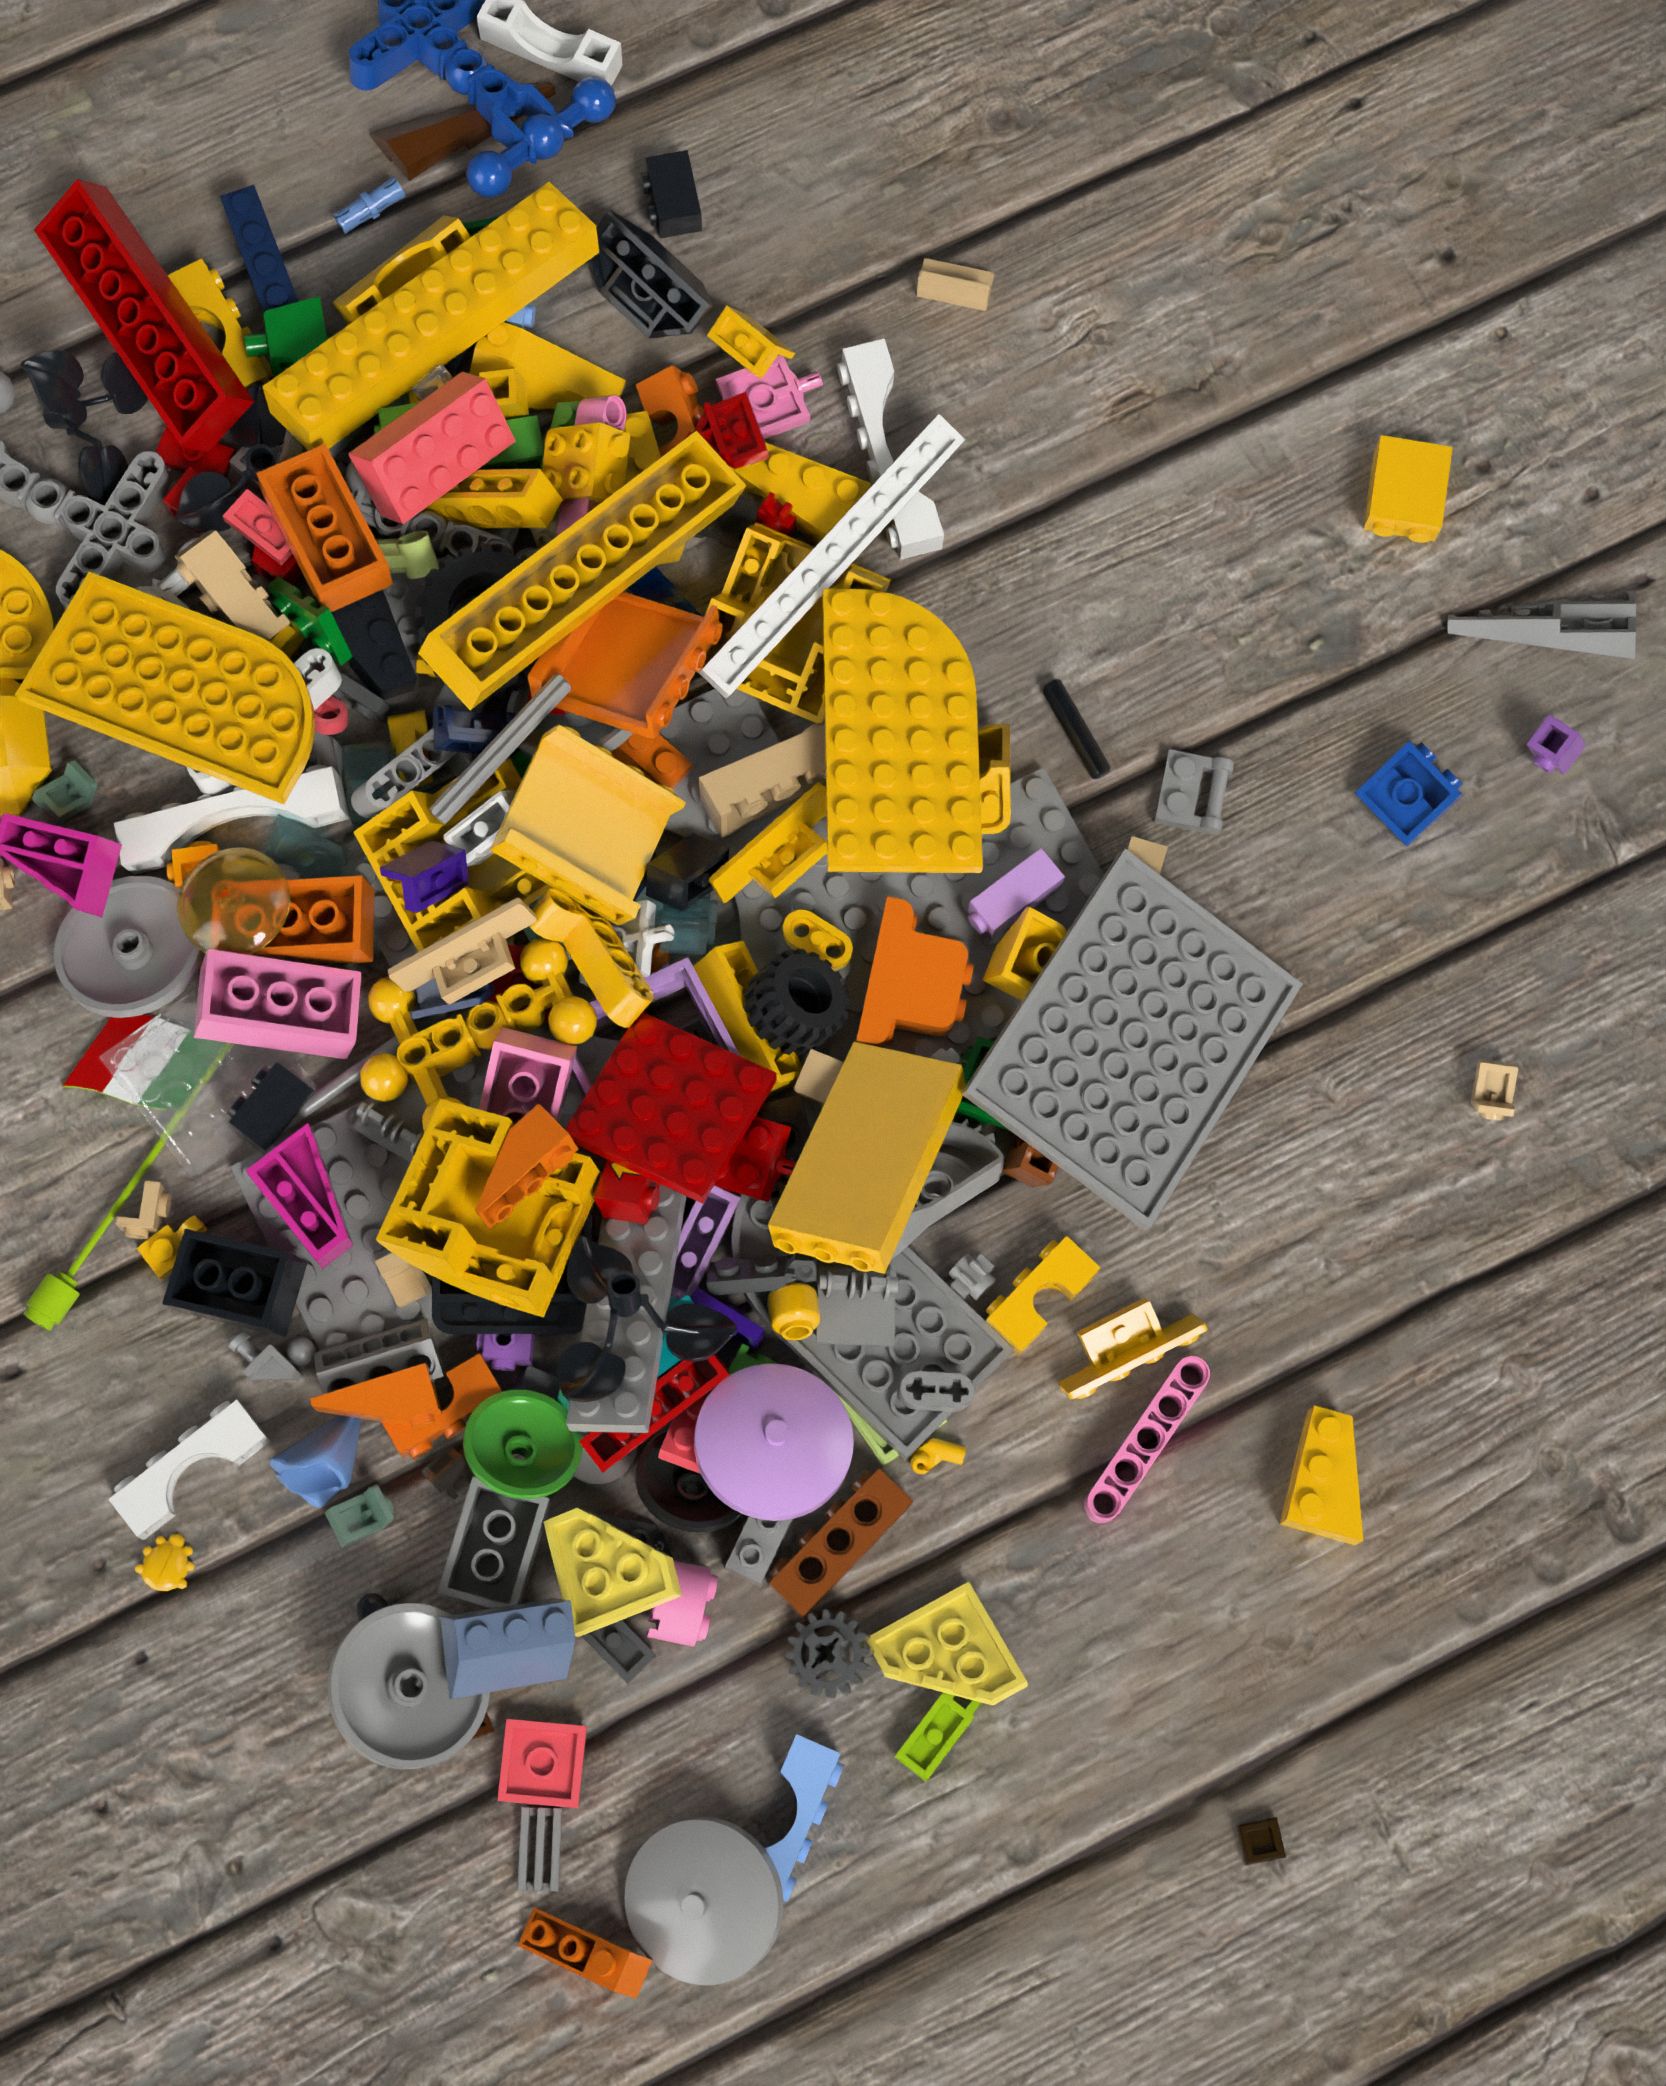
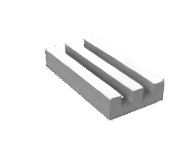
[518,1807,563,1892]

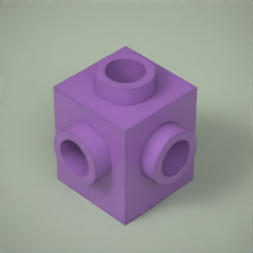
[477,1334,536,1371]

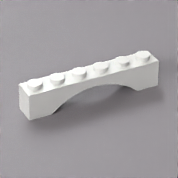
[837,339,944,560]
[114,765,350,875]

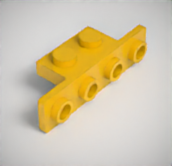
[709,782,827,903]
[1058,1297,1208,1399]

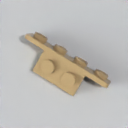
[388,898,537,1005]

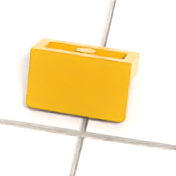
[707,305,795,378]

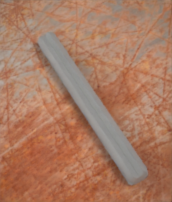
[429,674,571,824]

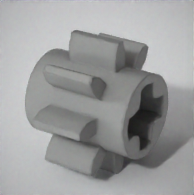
[948,1253,996,1301]

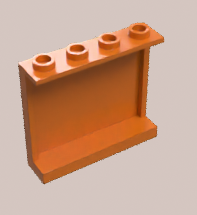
[528,592,722,740]

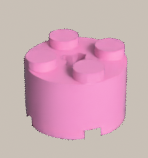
[646,1560,718,1647]

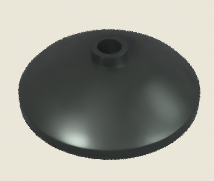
[635,1431,742,1533]

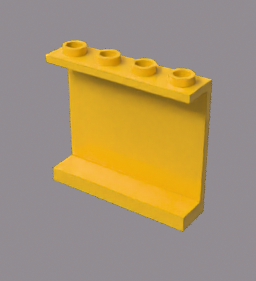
[490,724,686,926]

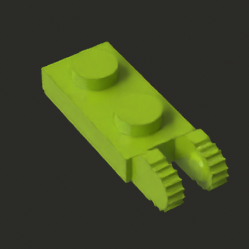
[894,1692,981,1782]

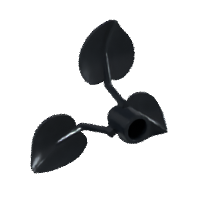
[21,350,148,506]
[176,381,287,532]
[557,1236,737,1402]

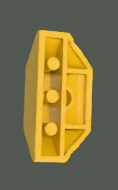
[0,677,52,819]

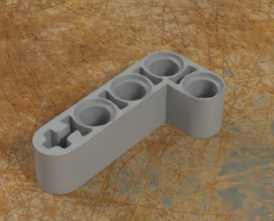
[351,727,479,818]

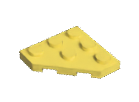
[543,1508,682,1637]
[866,1582,1028,1705]

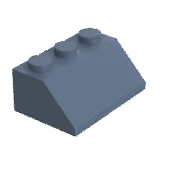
[440,1598,575,1699]

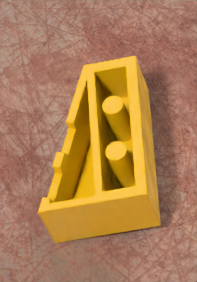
[1280,1405,1364,1546]

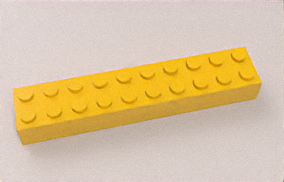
[262,182,599,451]
[418,430,746,710]

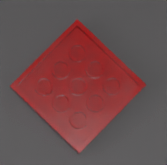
[565,1012,777,1204]

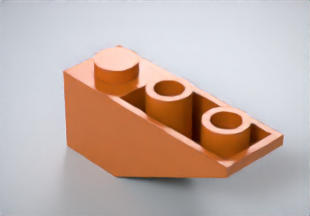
[475,1104,578,1229]
[517,1907,653,1999]

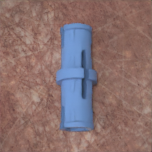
[333,176,406,234]

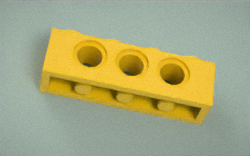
[423,469,563,528]

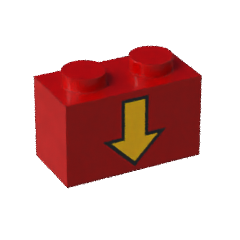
[594,1159,661,1224]

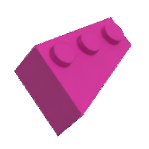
[0,813,122,918]
[245,1123,353,1269]

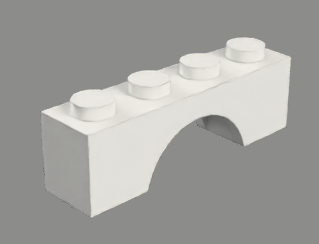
[477,0,623,86]
[109,1399,271,1540]

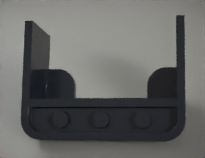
[432,1215,592,1335]

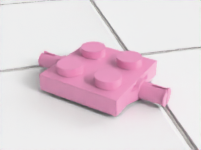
[716,355,823,439]

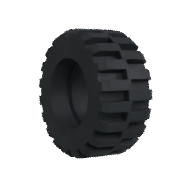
[415,545,539,696]

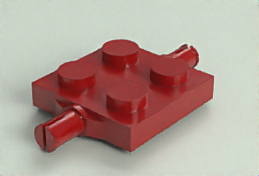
[715,1117,797,1202]

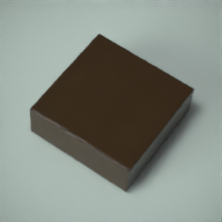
[1236,1817,1286,1866]

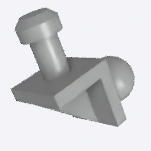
[228,1330,316,1383]

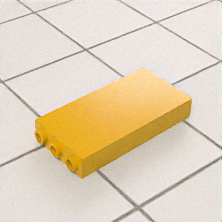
[768,1042,966,1274]

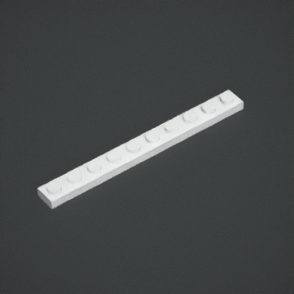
[699,414,965,699]

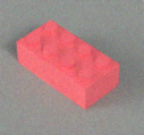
[348,372,516,524]

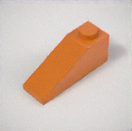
[310,1363,442,1428]

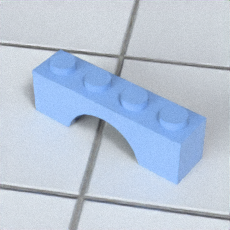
[764,1734,844,1902]

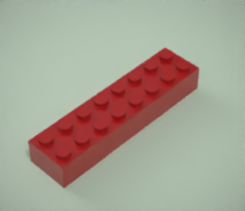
[34,179,255,452]

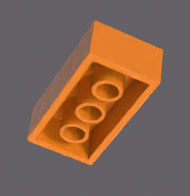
[256,444,393,612]
[212,875,375,965]

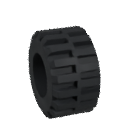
[744,949,850,1055]

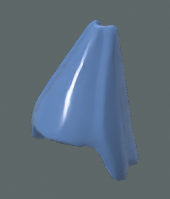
[269,1415,361,1507]

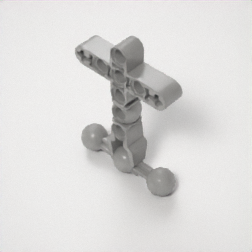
[0,371,170,610]

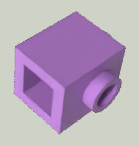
[1527,714,1586,776]

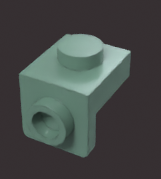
[32,760,97,826]
[325,1484,394,1548]

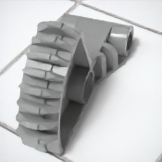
[891,1118,1004,1260]

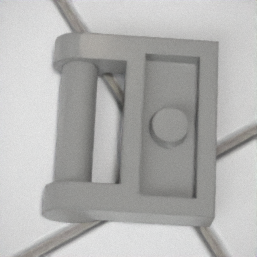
[1154,749,1234,835]

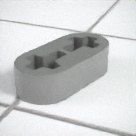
[898,1371,975,1412]

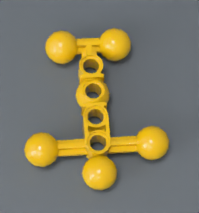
[360,937,597,1132]

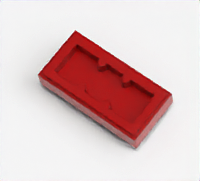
[155,426,236,478]

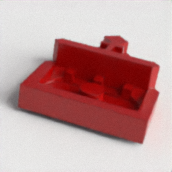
[685,391,770,469]

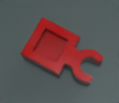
[757,492,797,537]

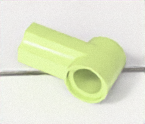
[376,531,439,579]

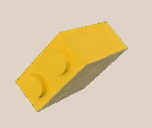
[1363,435,1453,543]

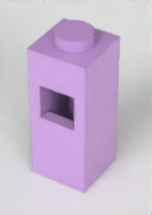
[967,848,1065,940]

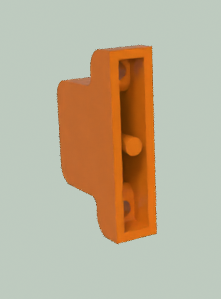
[856,896,974,1048]

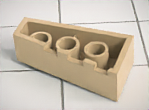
[699,723,826,839]

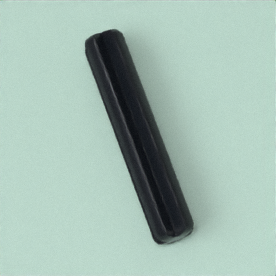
[1043,679,1110,780]

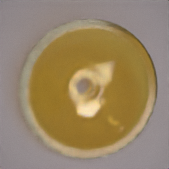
[177,848,290,955]

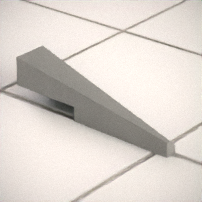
[1448,590,1636,659]

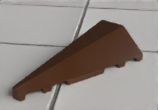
[370,82,556,181]

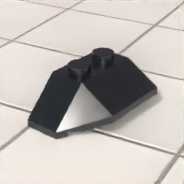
[592,210,713,339]

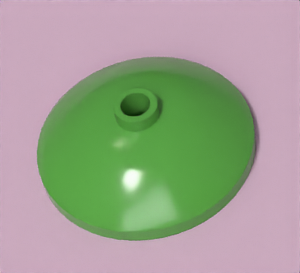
[463,1390,583,1499]

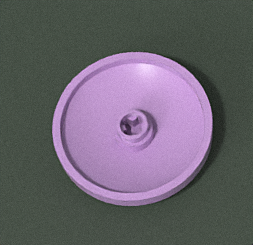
[694,1364,854,1521]

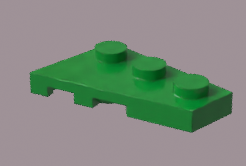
[267,576,353,666]

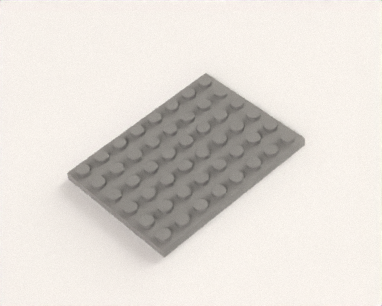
[961,849,1303,1230]

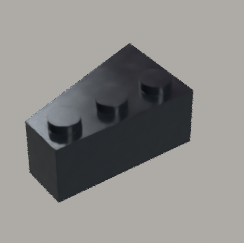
[312,590,417,700]

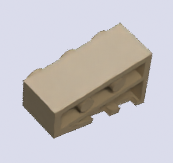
[174,530,291,641]

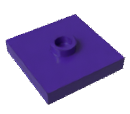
[690,1287,764,1352]

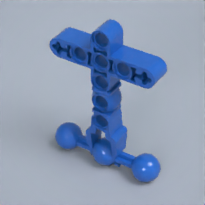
[349,0,616,198]

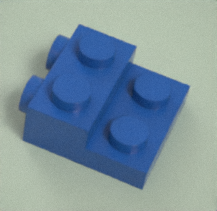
[1355,741,1464,847]

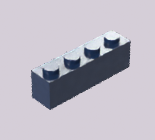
[220,185,298,313]

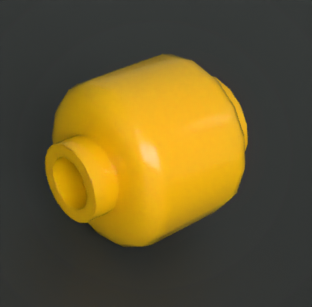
[767,1282,821,1340]

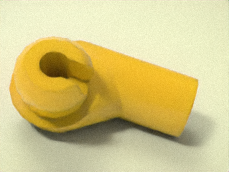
[909,1438,967,1475]

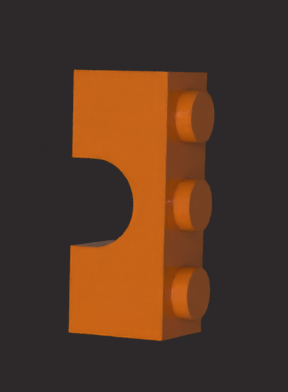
[635,365,704,457]
[382,1353,502,1459]

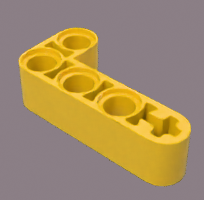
[529,888,654,1028]

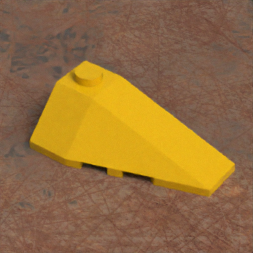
[469,322,626,412]
[982,907,1067,1000]

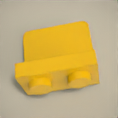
[542,422,631,503]

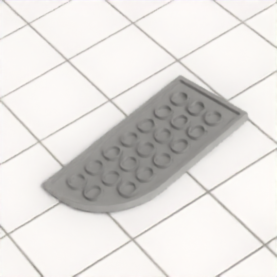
[731,1137,1014,1461]

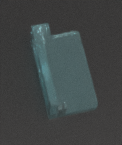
[263,814,349,879]

